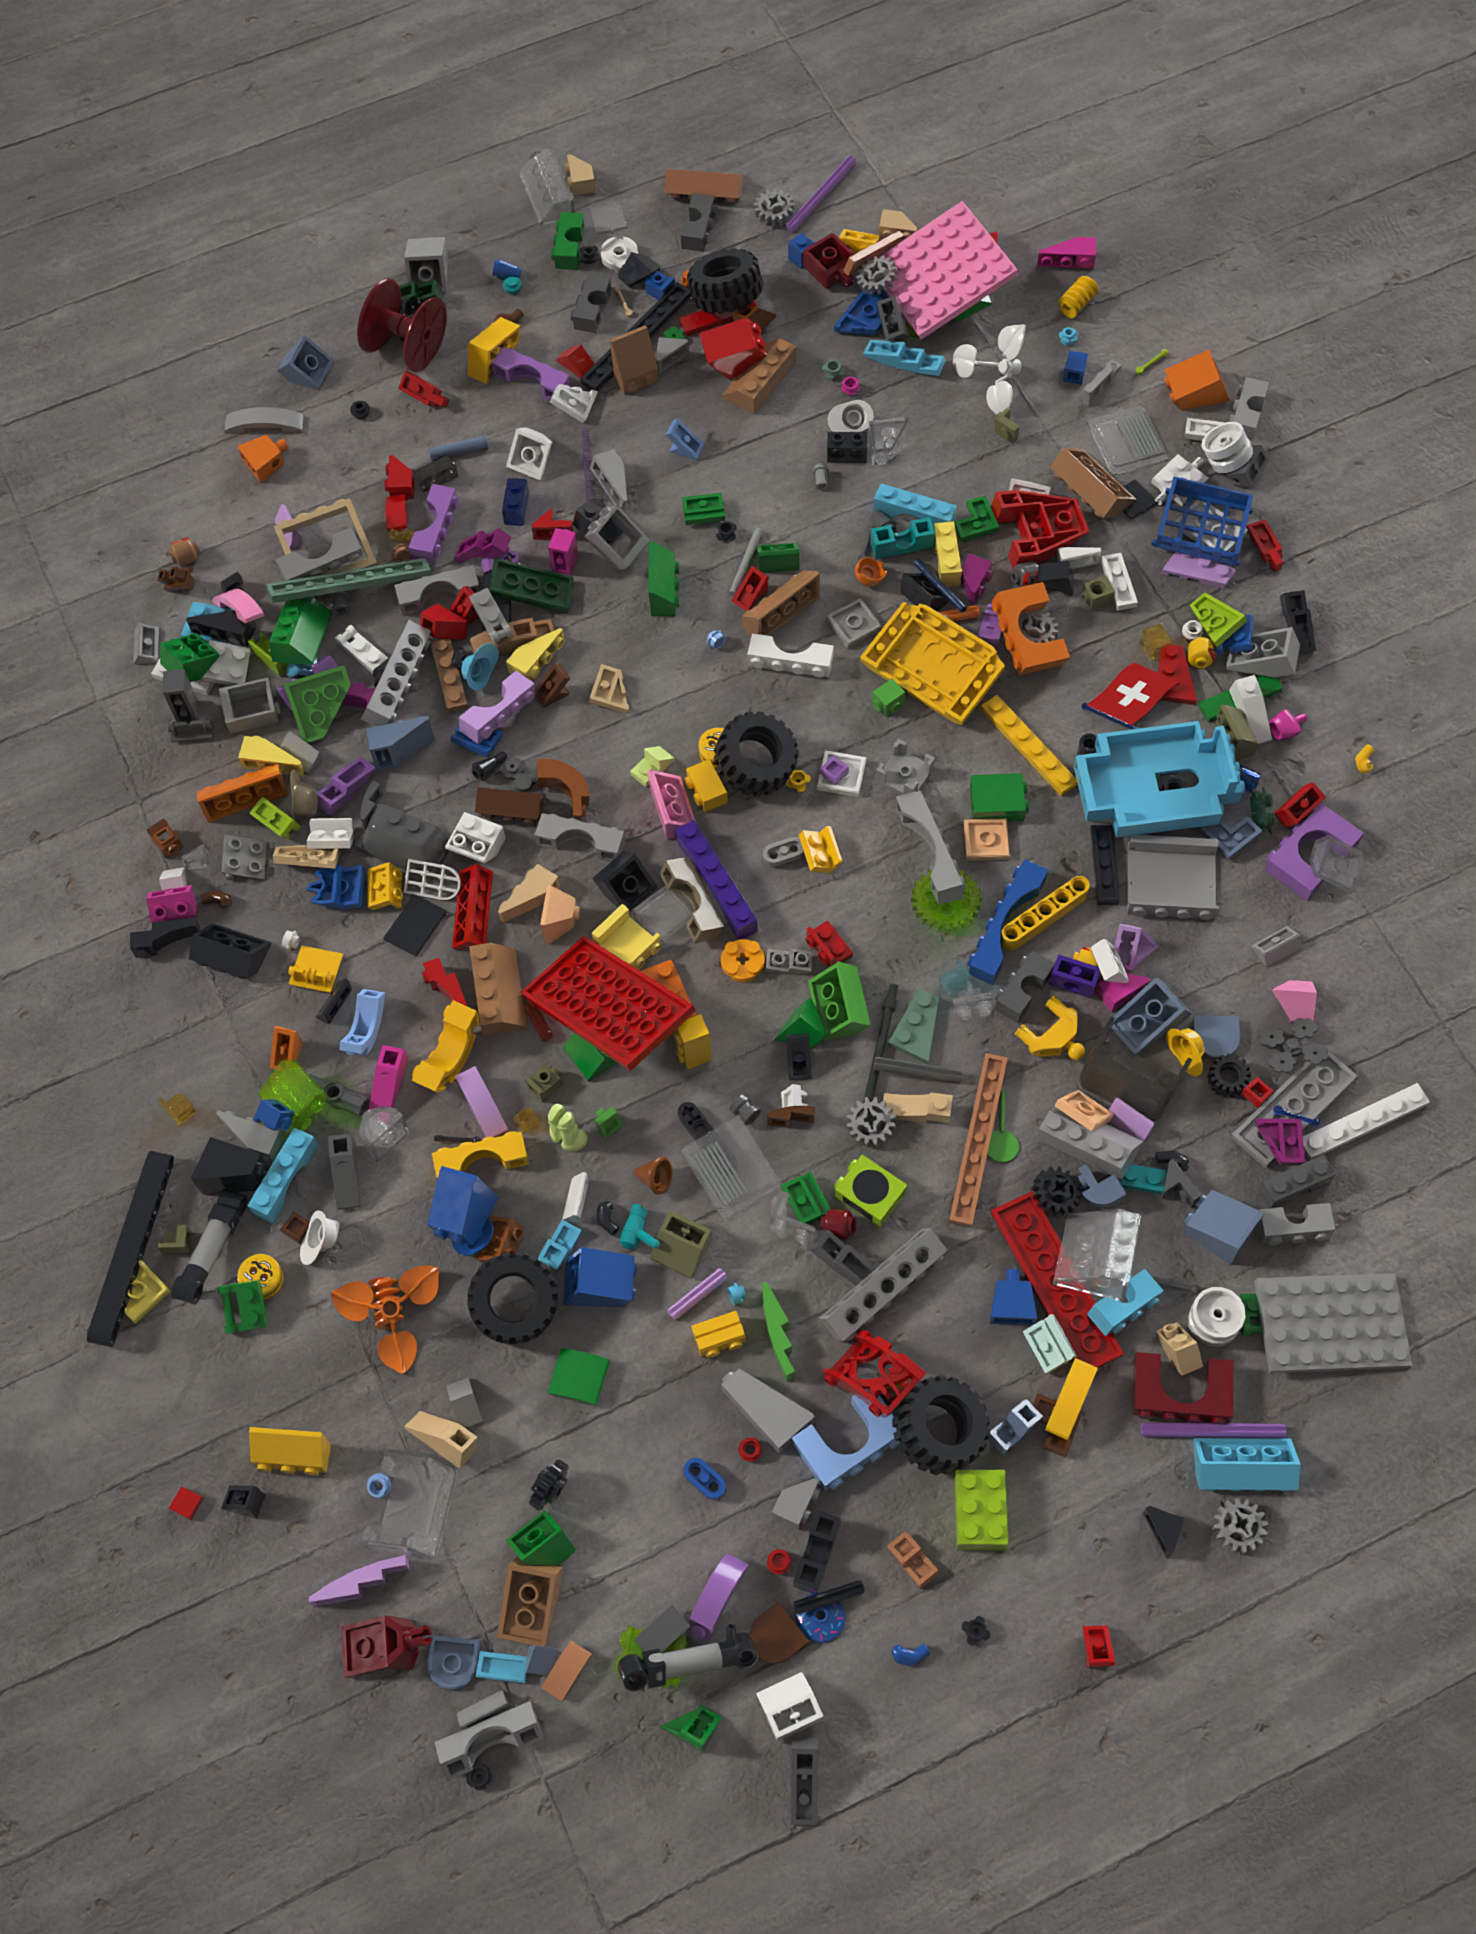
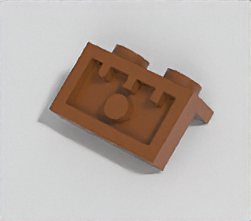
[476,1216,524,1263]

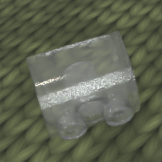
[360,1107,410,1163]

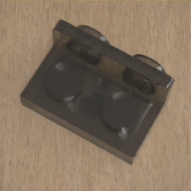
[412,455,459,493]

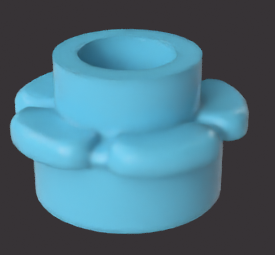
[1059,327,1078,346]
[727,1283,746,1305]

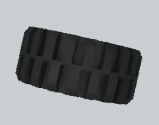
[687,248,763,314]
[714,711,799,797]
[467,1252,558,1345]
[892,1376,990,1475]

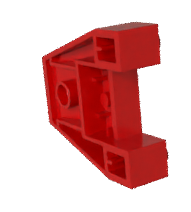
[991,490,1089,571]

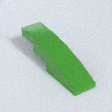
[762,1281,795,1382]

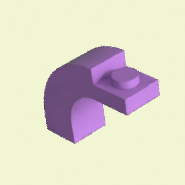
[684,1553,749,1645]

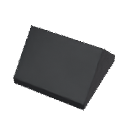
[901,573,950,611]

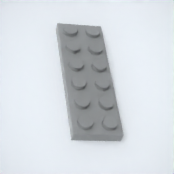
[1231,1051,1357,1168]

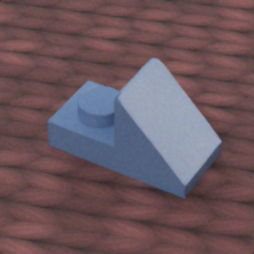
[666,418,704,460]

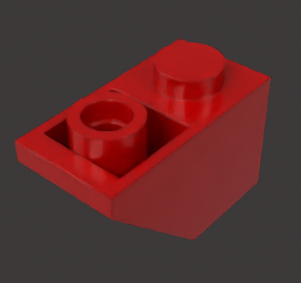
[384,455,415,499]
[420,604,468,639]

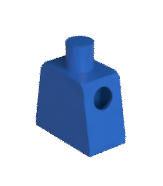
[990,1269,1037,1325]

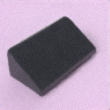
[316,978,352,1024]

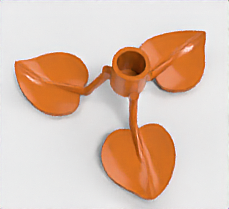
[331,1265,439,1374]

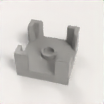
[876,739,935,795]

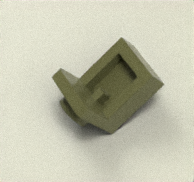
[994,407,1019,443]

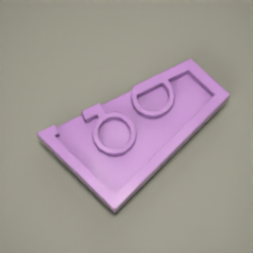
[1161,552,1236,589]

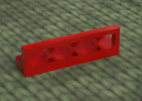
[452,864,493,950]

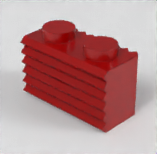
[1274,782,1325,828]

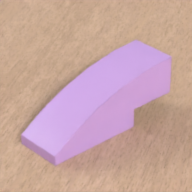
[455,1066,508,1138]

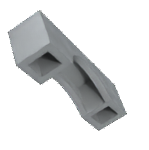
[276,527,363,581]
[394,565,480,616]
[534,813,626,862]
[434,1701,544,1781]

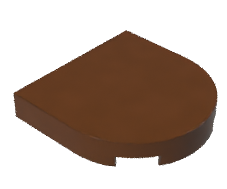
[749,1601,809,1664]

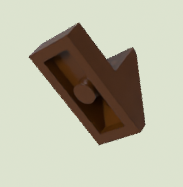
[535,663,570,707]

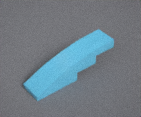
[863,340,946,376]

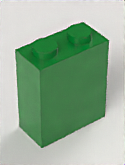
[970,773,1029,822]

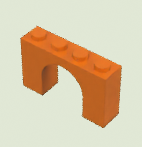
[992,582,1070,676]

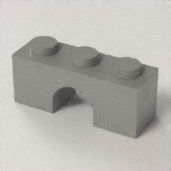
[1229,377,1269,440]
[1258,1203,1335,1246]

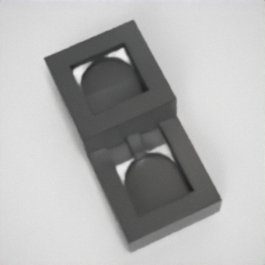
[360,780,383,829]

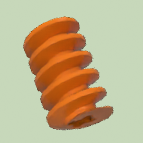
[368,1277,404,1330]

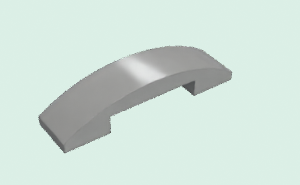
[224,407,304,433]

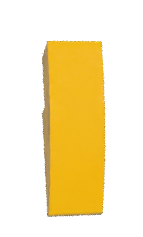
[1045,1358,1098,1440]

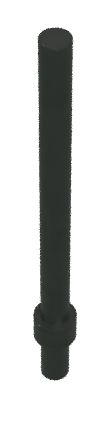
[863,983,898,1103]

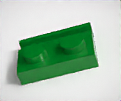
[682,493,725,525]
[781,1171,830,1227]

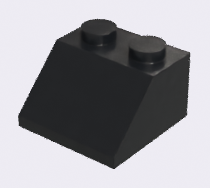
[592,851,658,912]

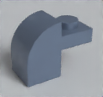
[1078,1164,1128,1208]
[987,1399,1043,1455]

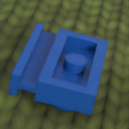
[451,726,503,757]

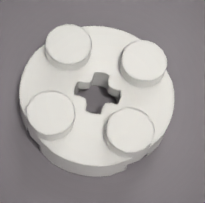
[601,237,638,273]

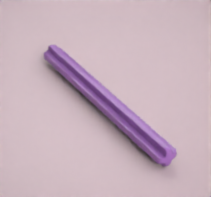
[786,156,856,233]
[1140,1423,1287,1438]

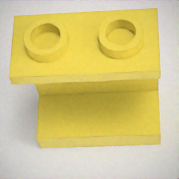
[592,904,661,970]

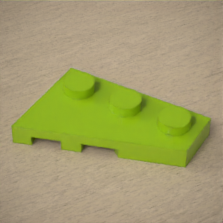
[1190,592,1247,647]

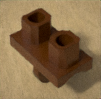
[157,566,194,592]

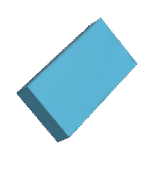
[476,1651,528,1684]

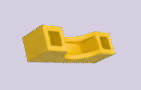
[432,1131,529,1180]

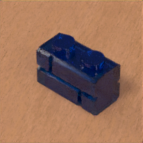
[502,478,529,526]

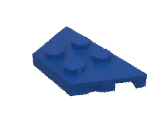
[834,290,889,335]

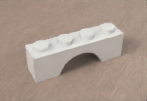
[747,634,834,678]

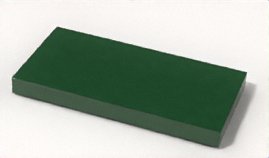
[489,558,574,614]

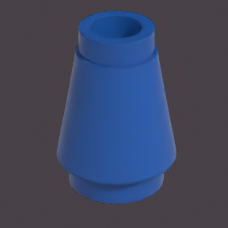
[492,259,521,279]

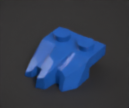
[306,864,366,910]

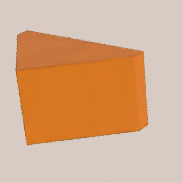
[270,1026,303,1073]

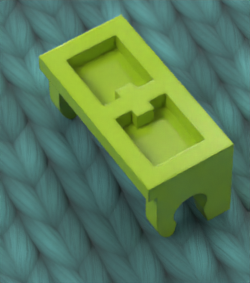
[248,633,288,677]
[249,797,301,840]

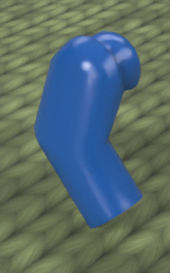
[891,1643,930,1667]

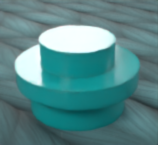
[503,277,522,295]

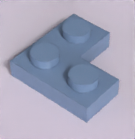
[1200,816,1262,860]

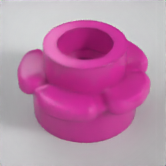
[841,377,860,395]

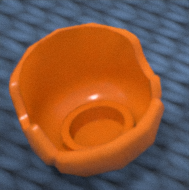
[855,557,887,587]

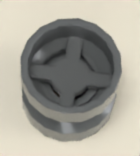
[729,1094,761,1126]

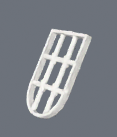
[404,859,461,900]

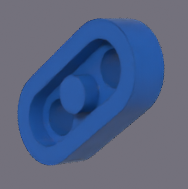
[683,1458,726,1500]

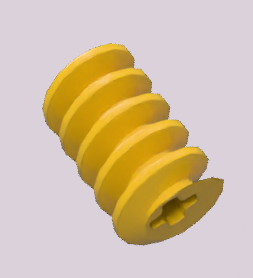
[1058,276,1099,319]

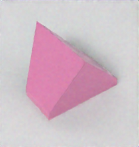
[1272,980,1317,1023]

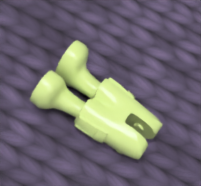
[548,1104,588,1152]

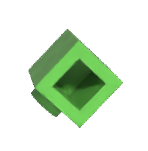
[872,679,905,717]

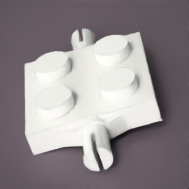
[1151,454,1208,506]

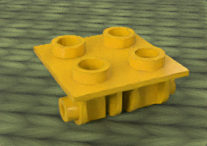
[288,946,343,993]

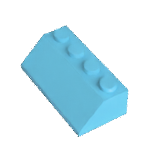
[1193,1438,1301,1492]

